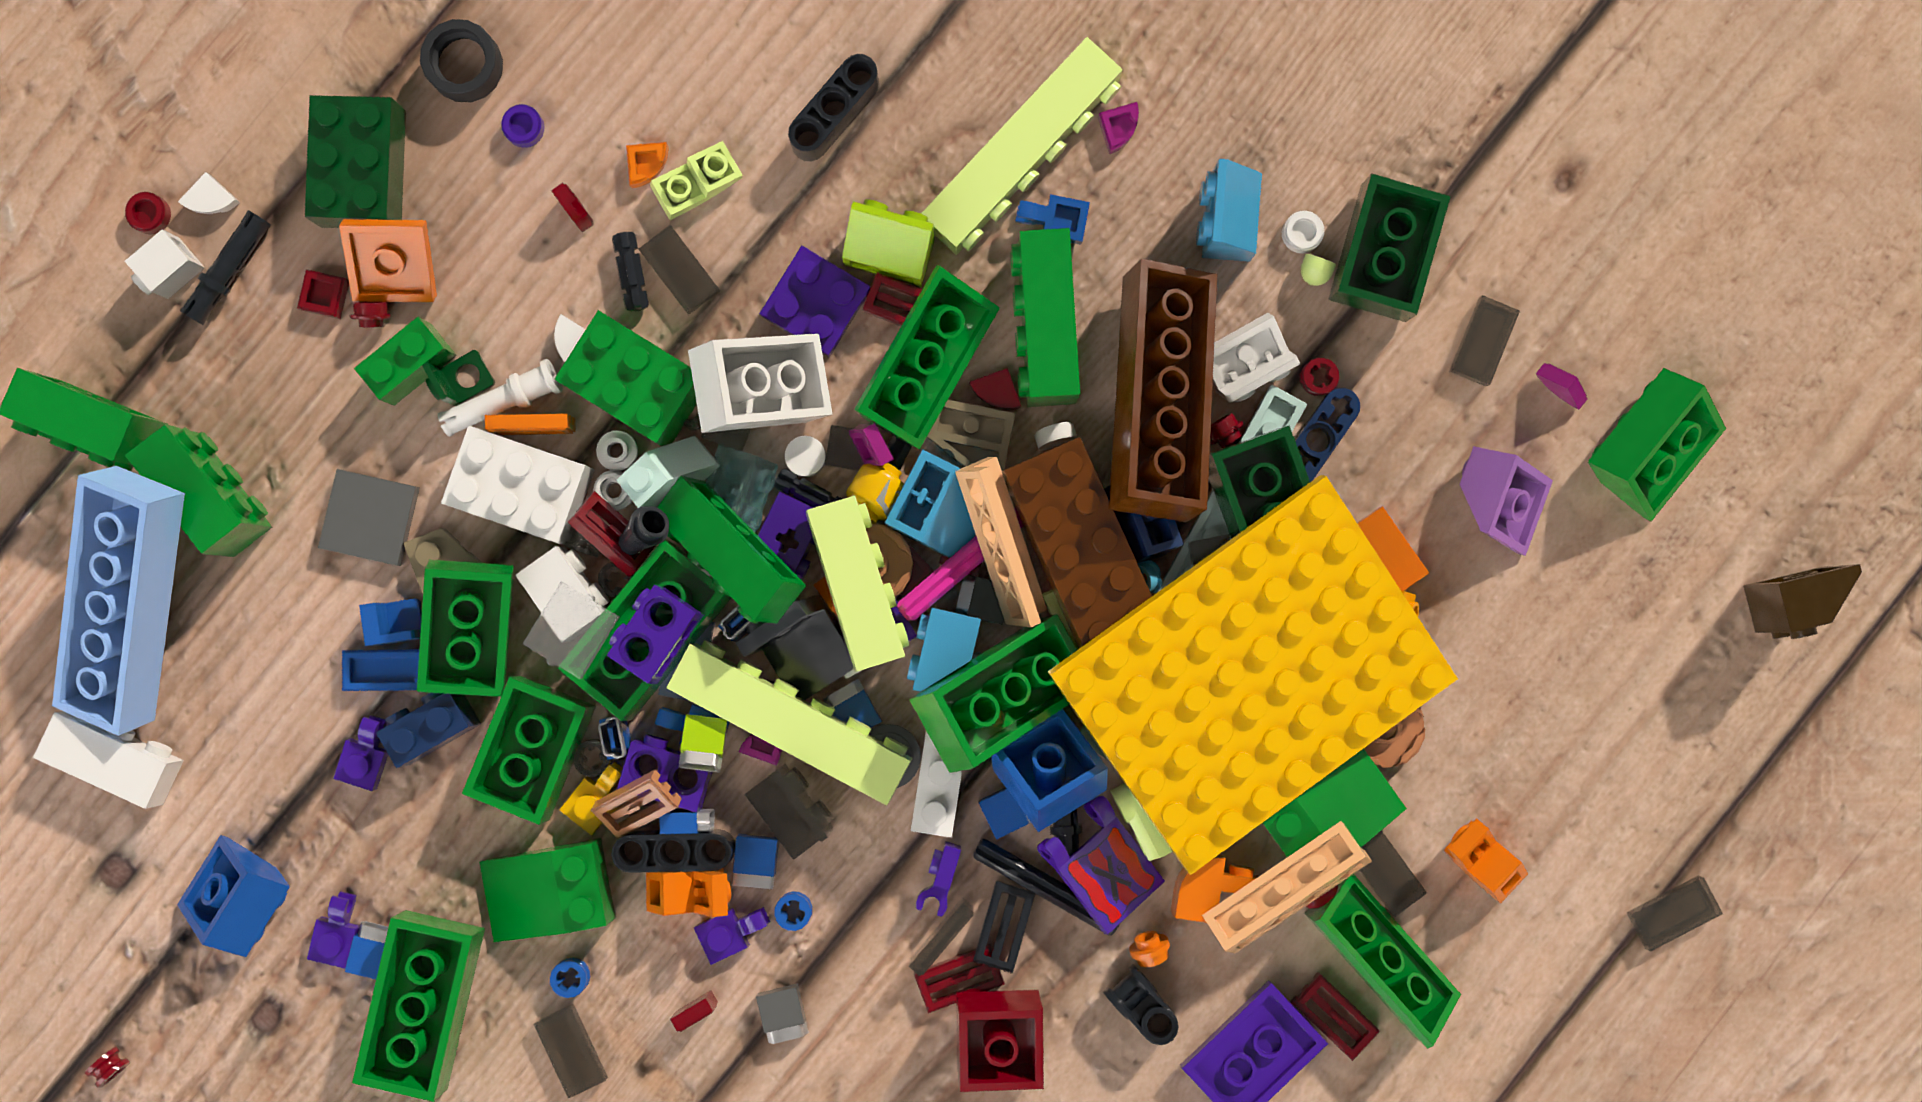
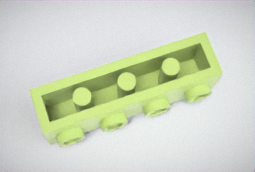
[806,496,909,672]

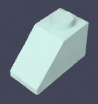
[617,436,720,508]

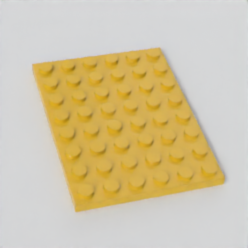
[1048,475,1458,875]

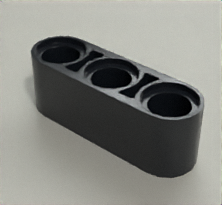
[788,54,879,162]
[611,829,736,873]

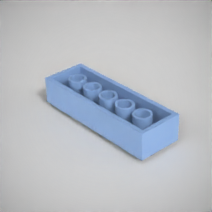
[52,466,185,736]

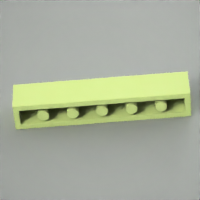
[921,37,1123,255]
[666,640,913,806]

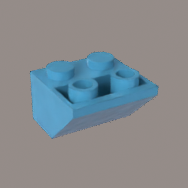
[1196,159,1262,262]
[885,449,976,558]
[907,608,981,692]

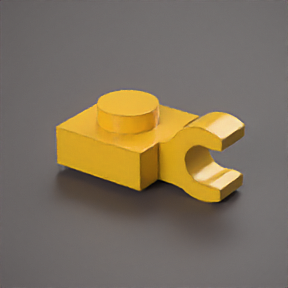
[560,761,623,835]

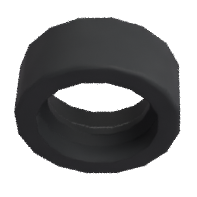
[420,19,503,103]

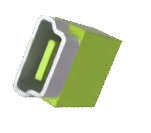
[679,714,727,772]

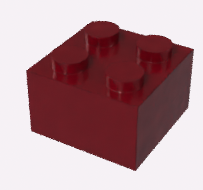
[956,990,1044,1092]

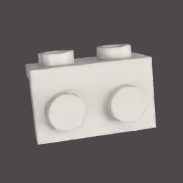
[1213,313,1300,403]

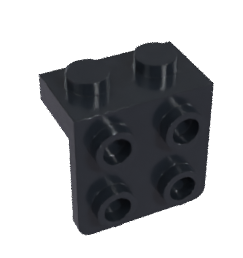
[736,594,854,701]

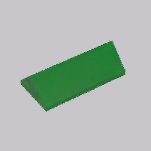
[854,265,1000,449]
[1304,874,1461,1049]

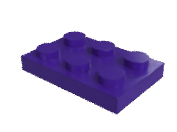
[1180,980,1328,1102]

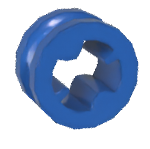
[774,891,813,931]
[550,957,591,998]

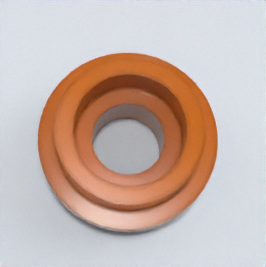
[1129,931,1170,967]

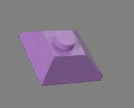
[1460,446,1553,556]

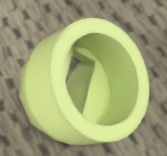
[1301,254,1336,286]

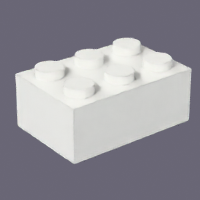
[688,334,832,433]
[441,425,595,545]

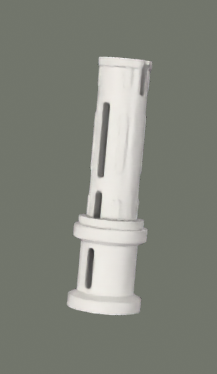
[437,359,563,437]

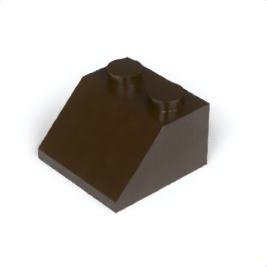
[1743,564,1862,639]

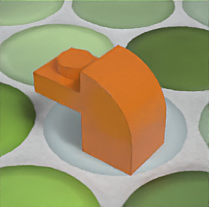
[1444,818,1528,904]
[1170,854,1259,923]
[646,868,731,917]

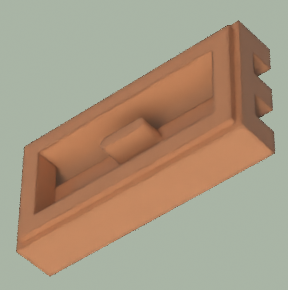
[591,770,682,839]

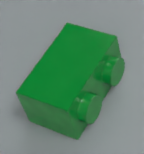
[354,317,457,406]

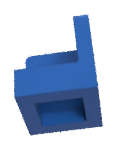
[359,599,422,646]

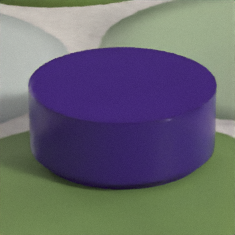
[501,104,545,148]

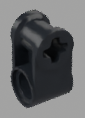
[1103,964,1179,1045]

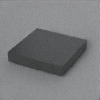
[318,469,420,566]

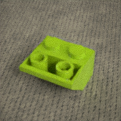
[842,199,935,287]

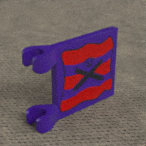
[1037,796,1165,934]

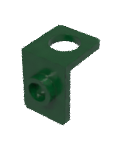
[422,350,495,406]

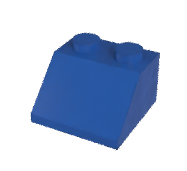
[177,835,290,957]

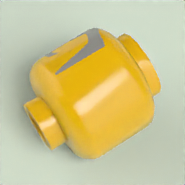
[846,463,904,524]

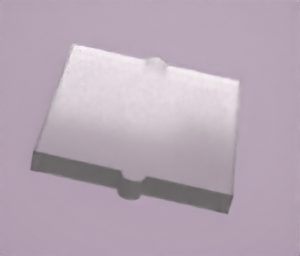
[523,581,620,679]

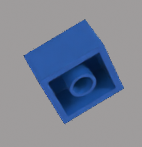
[992,709,1108,832]

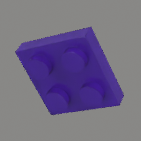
[759,245,871,358]

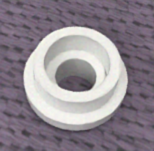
[596,431,638,471]
[593,470,632,511]

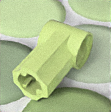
[1110,783,1173,861]

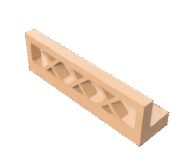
[955,457,1047,628]
[1202,821,1372,954]

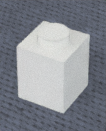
[125,229,205,299]

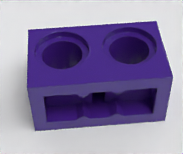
[607,584,704,684]
[617,734,713,812]

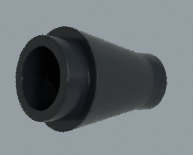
[619,506,669,555]

